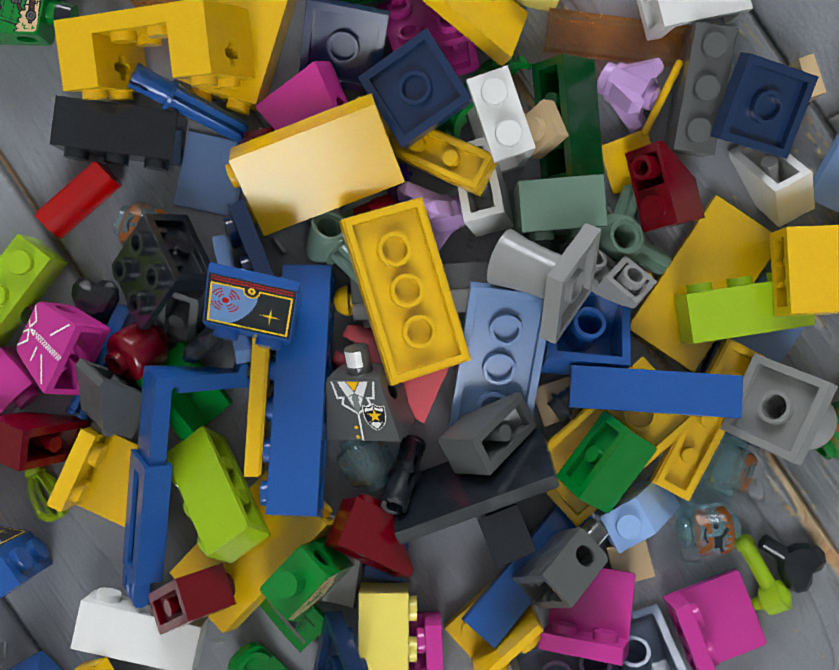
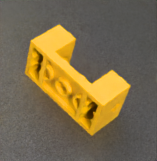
[53,0,255,102]

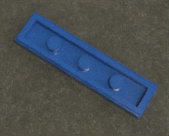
[568,365,743,419]
[462,504,594,648]

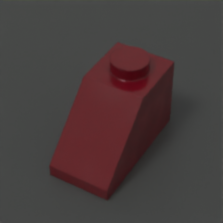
[0,412,90,472]
[324,494,414,577]
[148,563,236,635]

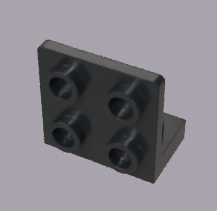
[112,214,210,330]

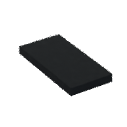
[394,426,560,544]

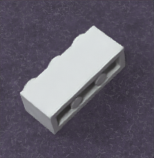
[70,587,209,670]

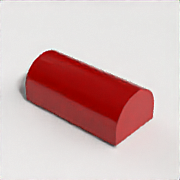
[34,161,123,239]

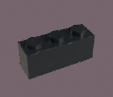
[50,95,188,171]

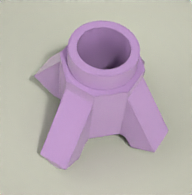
[597,57,664,133]
[397,181,465,251]

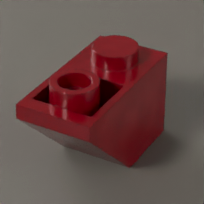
[625,141,705,232]

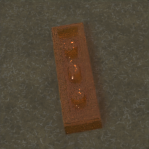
[543,8,691,68]

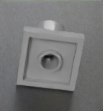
[487,223,601,344]
[720,353,838,466]

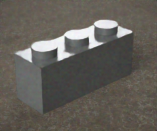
[664,22,738,157]

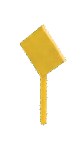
[602,59,683,195]

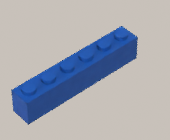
[260,264,336,518]

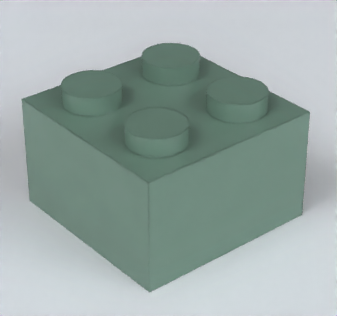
[510,174,608,246]

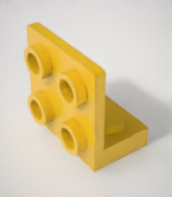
[46,426,138,527]
[444,578,544,670]

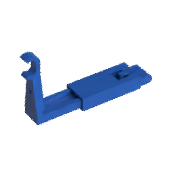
[122,361,274,608]

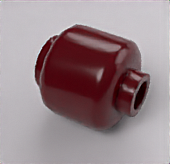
[105,321,169,381]

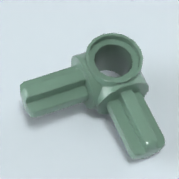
[599,184,672,274]
[305,204,362,283]

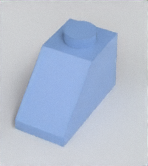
[594,475,681,553]

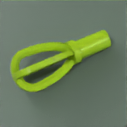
[24,466,70,522]

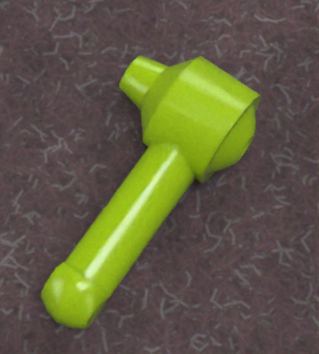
[735,534,793,616]

